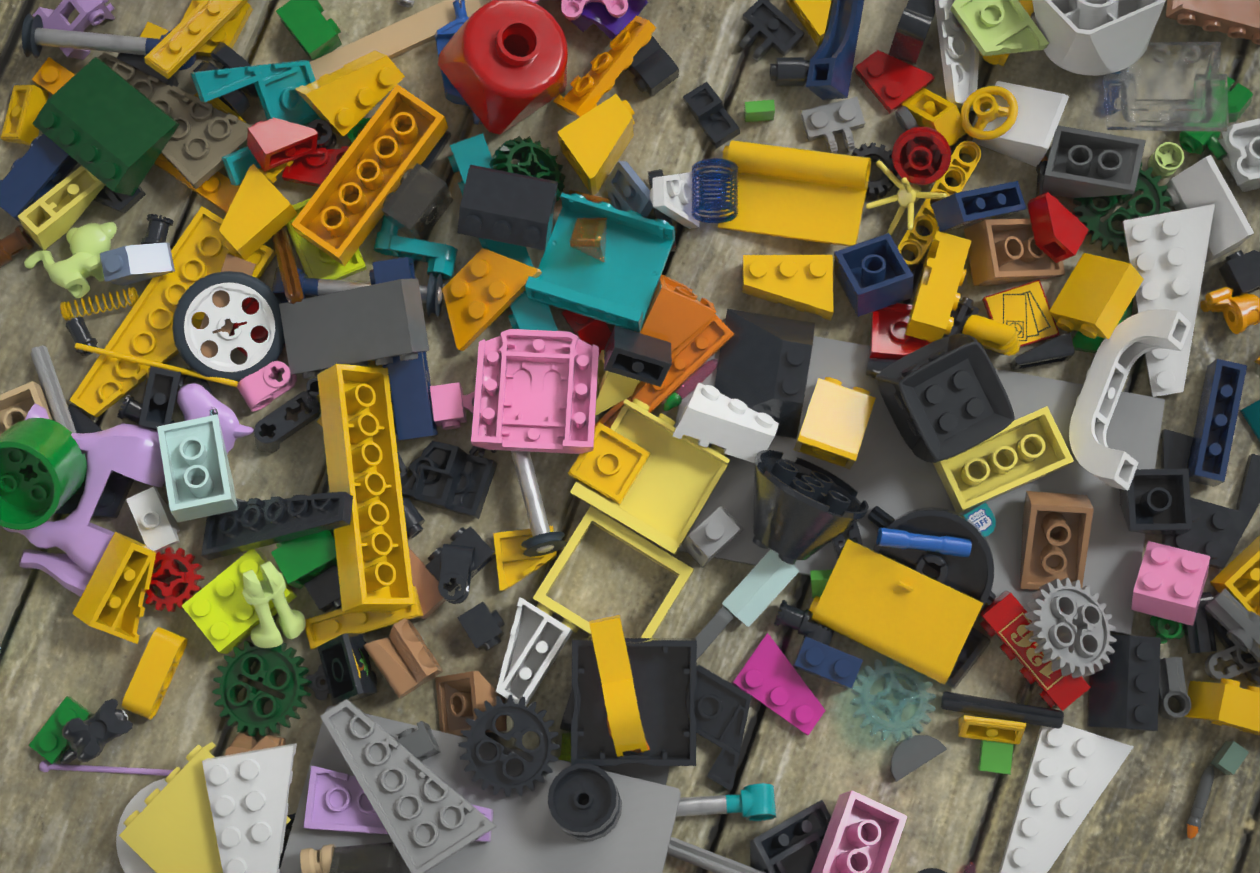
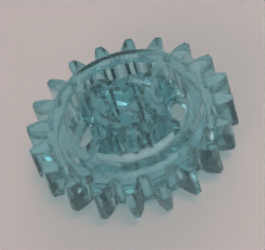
[850,657,936,743]

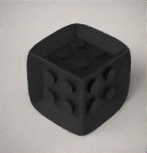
[876,334,1015,463]

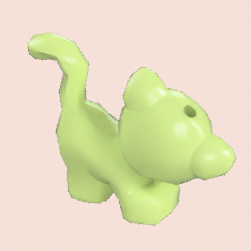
[24,222,117,298]

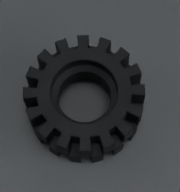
[851,143,898,200]

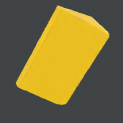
[1,85,49,145]
[958,715,1026,744]

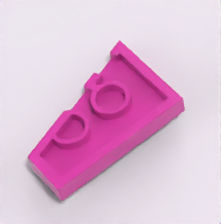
[733,633,826,736]

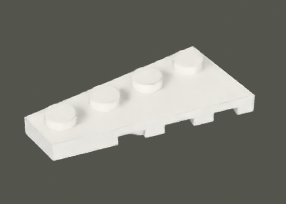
[934,0,979,111]

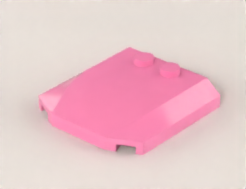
[471,329,599,454]

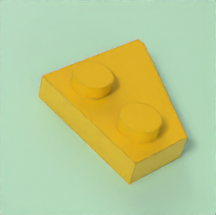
[493,526,557,591]

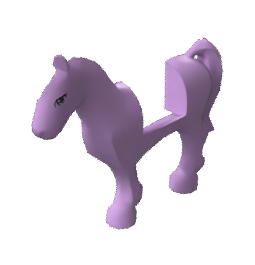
[3,383,254,597]

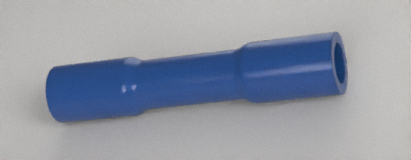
[876,527,972,557]

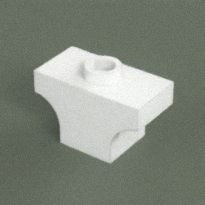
[126,486,180,553]

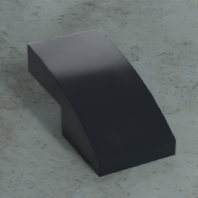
[683,82,740,149]

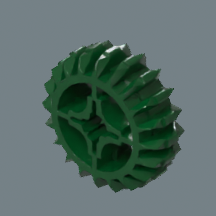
[489,136,566,202]

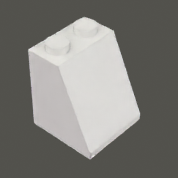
[972,81,1069,167]

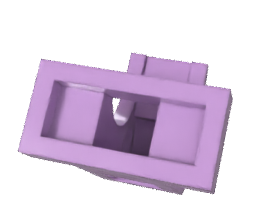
[33,0,115,60]

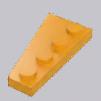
[553,15,656,118]

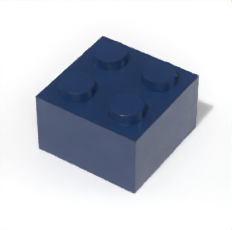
[834,233,914,317]

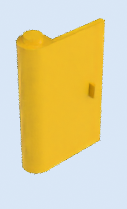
[717,140,871,247]
[809,539,983,685]

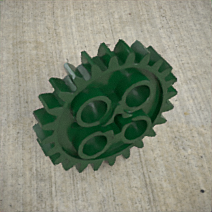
[1072,162,1171,254]
[212,640,312,737]

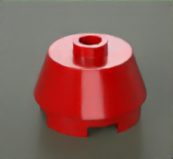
[892,127,951,185]

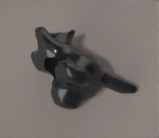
[60,699,133,765]

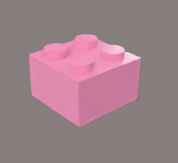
[1131,541,1210,626]

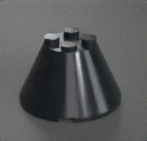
[752,450,869,565]

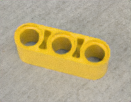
[122,627,188,720]

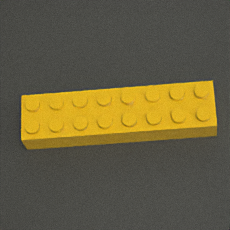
[317,364,415,612]

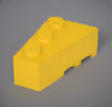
[295,50,405,137]
[742,255,834,321]
[72,532,156,644]
[1210,535,1260,616]
[1183,678,1260,736]

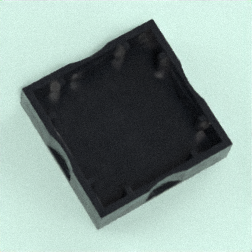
[571,638,697,766]

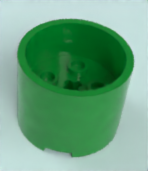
[0,417,87,530]

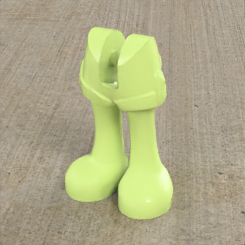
[242,561,306,648]

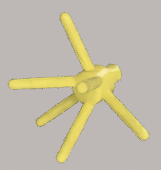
[866,160,947,236]

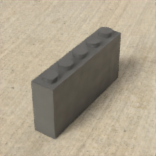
[279,279,430,379]

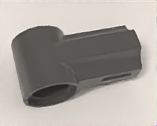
[1158,657,1191,720]

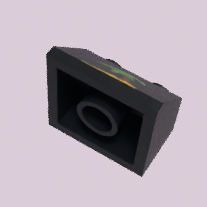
[318,633,378,705]

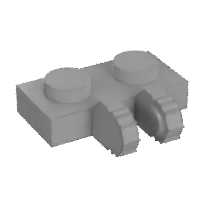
[801,97,865,154]

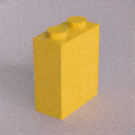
[1049,253,1144,339]

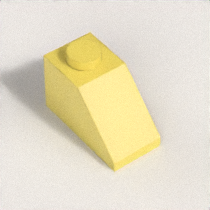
[595,350,641,416]

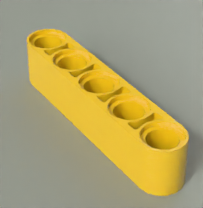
[897,141,981,271]

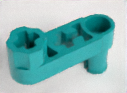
[373,207,458,280]

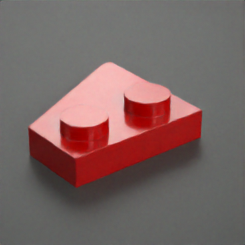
[854,50,935,114]

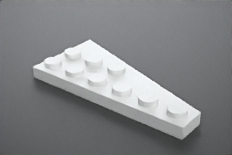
[1123,204,1215,397]
[998,724,1134,873]
[202,743,297,873]

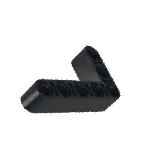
[888,0,936,65]

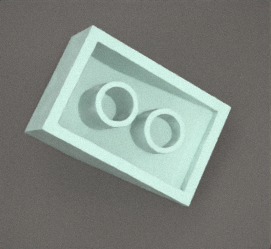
[157,415,238,522]

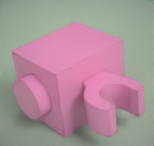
[430,382,475,430]

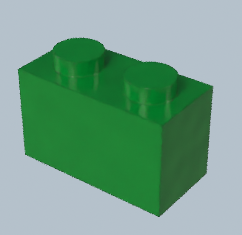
[276,0,342,61]

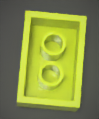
[182,549,297,654]

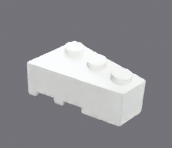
[672,382,779,463]

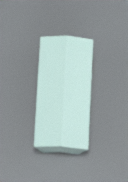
[722,549,799,627]

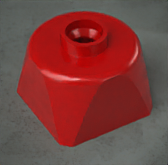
[438,0,568,134]

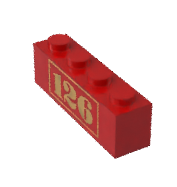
[979,591,1091,711]

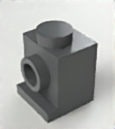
[396,721,441,761]

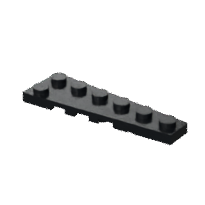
[201,492,353,560]

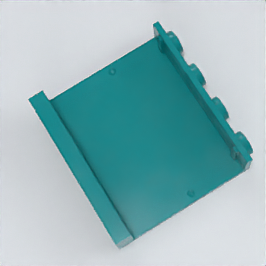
[525,193,675,333]

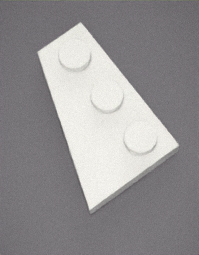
[650,171,699,229]

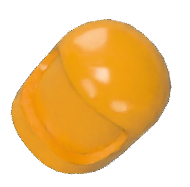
[1200,287,1260,334]

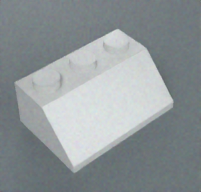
[1164,155,1254,264]

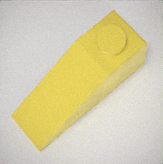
[18,165,105,250]

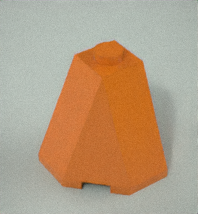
[634,275,716,352]

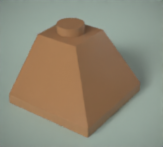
[435,671,507,736]

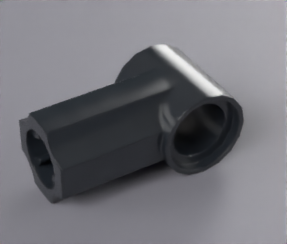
[1184,592,1217,654]

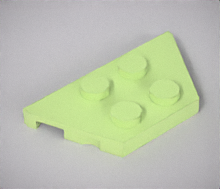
[950,0,1049,56]

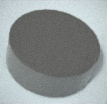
[895,106,918,132]

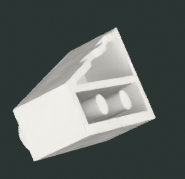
[496,597,573,706]

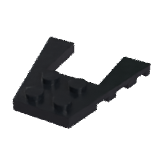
[1161,429,1260,569]

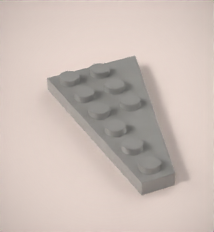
[320,699,497,873]

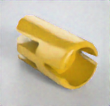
[962,315,1020,356]

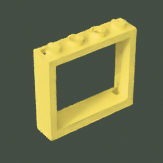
[533,506,694,638]

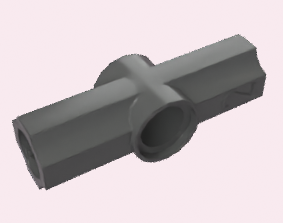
[1204,589,1260,663]

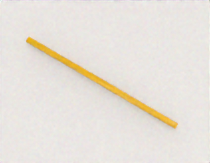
[75,343,238,387]

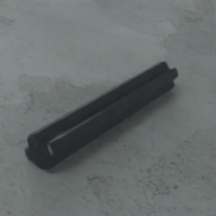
[941,691,1064,729]

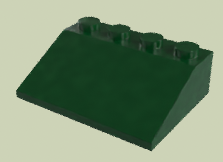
[32,57,180,196]

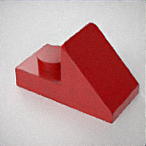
[562,310,611,355]

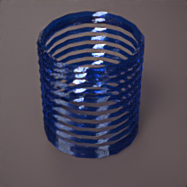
[691,158,738,223]

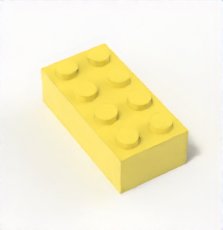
[933,406,1074,514]

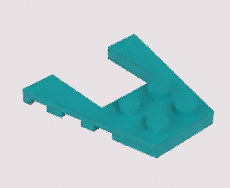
[190,60,321,186]

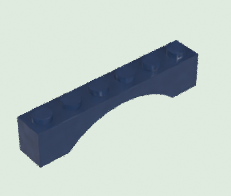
[806,0,864,100]

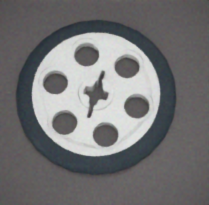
[172,271,285,382]

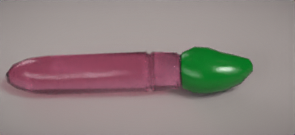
[663,359,718,412]

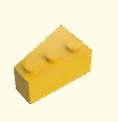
[905,231,971,342]

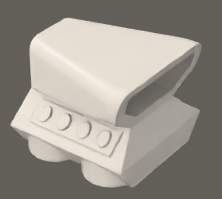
[1218,118,1260,192]

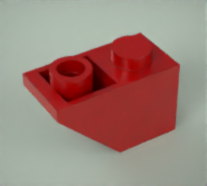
[1027,192,1089,263]

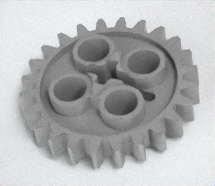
[1025,578,1117,679]

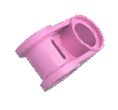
[237,361,297,412]

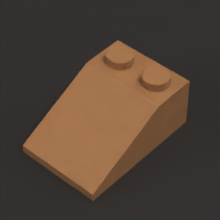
[964,219,1065,286]
[1020,491,1094,590]

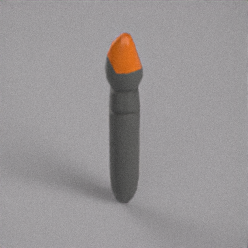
[1187,766,1215,839]

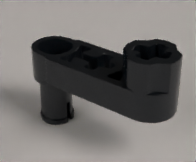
[254,378,321,453]

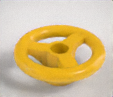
[960,86,1018,140]

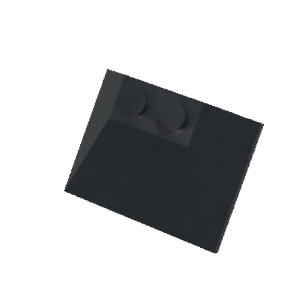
[714,309,815,439]
[750,800,831,873]

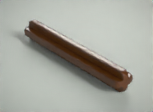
[272,226,304,304]

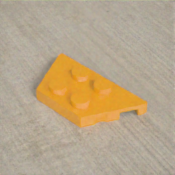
[442,248,542,351]

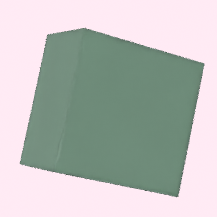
[1210,741,1249,775]

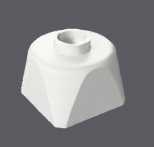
[1032,0,1166,76]

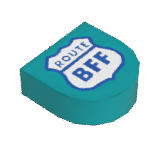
[963,502,996,537]

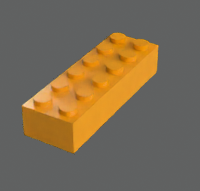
[291,84,449,267]

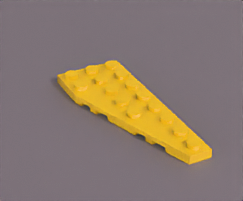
[69,206,276,418]

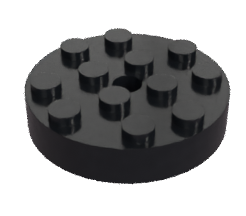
[873,507,994,609]

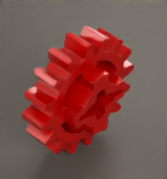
[144,547,204,613]

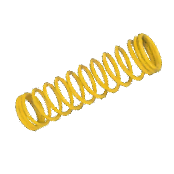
[60,287,139,321]

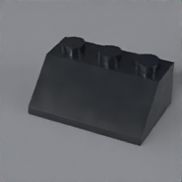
[457,165,558,251]
[1087,635,1161,731]

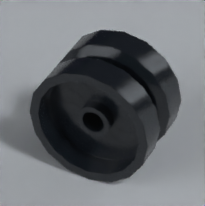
[193,42,259,116]
[548,763,622,841]

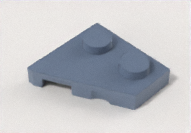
[605,161,653,218]

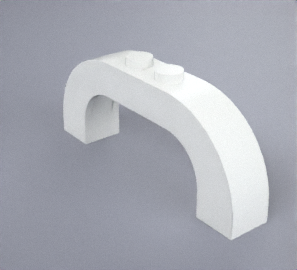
[1069,309,1192,491]

